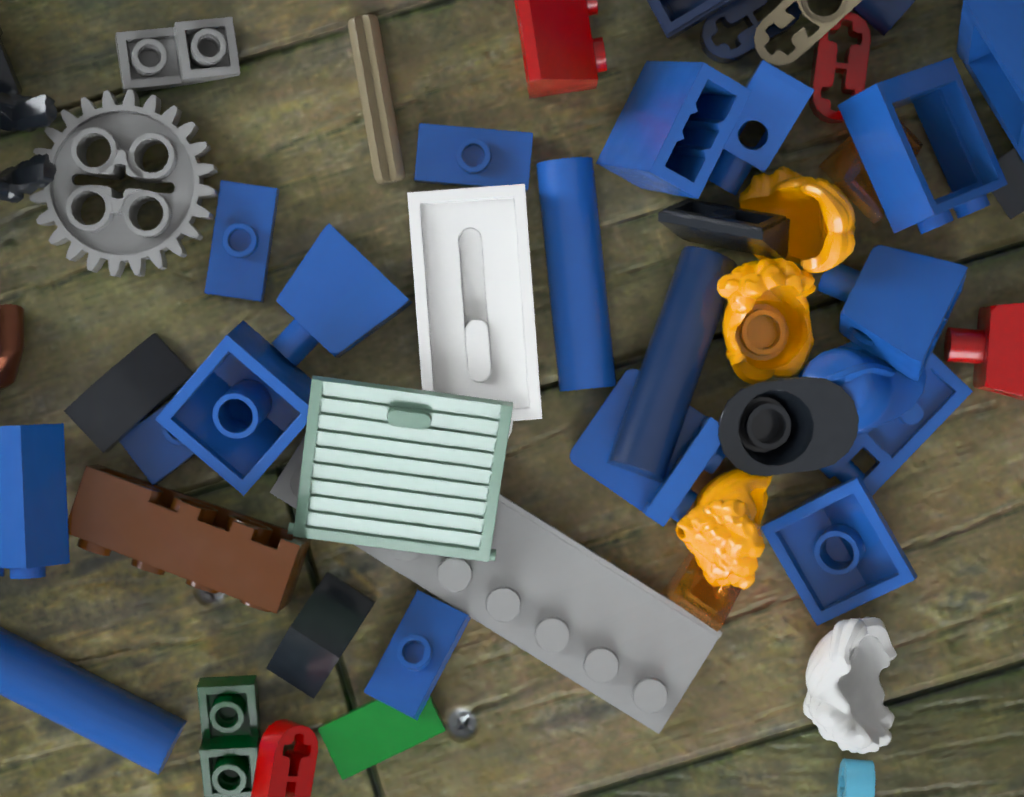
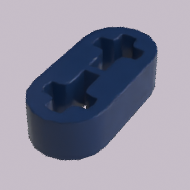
[700,0,802,63]

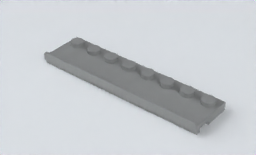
[269,436,723,734]

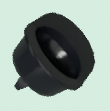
[718,377,859,476]

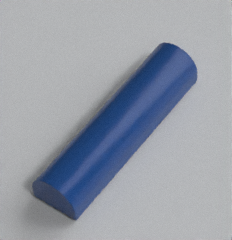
[536,157,616,392]
[0,627,187,775]

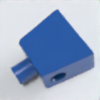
[708,60,814,196]
[272,223,412,366]
[818,245,968,382]

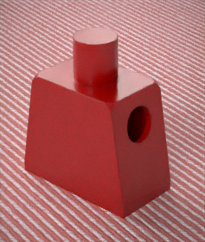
[944,303,1024,400]

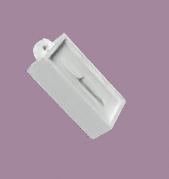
[407,184,542,438]

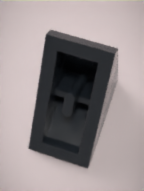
[266,572,376,699]

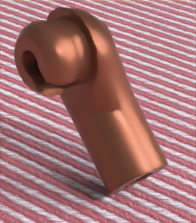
[0,304,24,389]

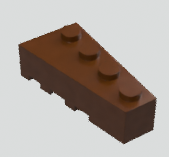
[68,464,312,614]

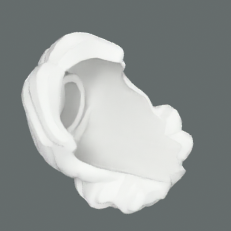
[803,616,897,754]

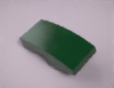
[197,675,261,797]

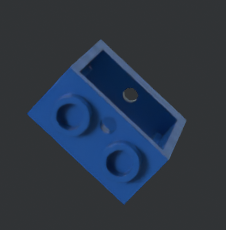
[956,0,1024,162]
[838,57,1008,234]

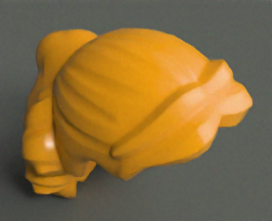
[739,166,856,273]
[717,258,816,385]
[675,468,773,590]

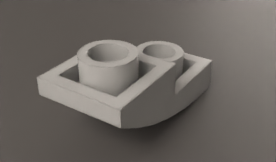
[115,17,240,93]

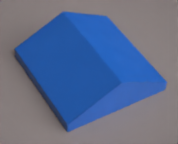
[760,475,918,626]

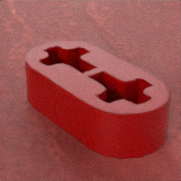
[809,12,871,124]
[251,719,318,797]

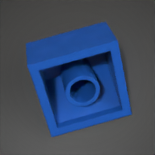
[155,320,312,496]

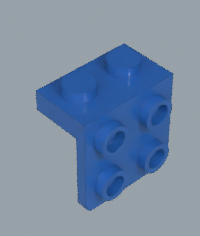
[570,369,725,527]

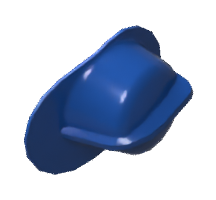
[797,341,927,435]

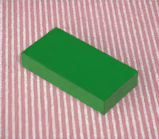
[318,695,446,781]

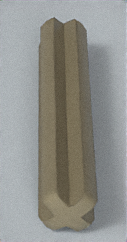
[348,14,405,184]

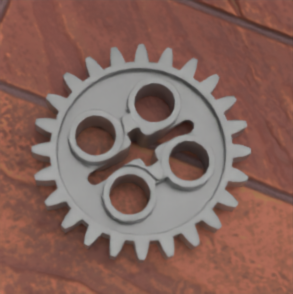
[29,89,219,278]

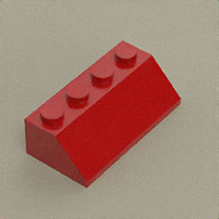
[514,0,607,99]

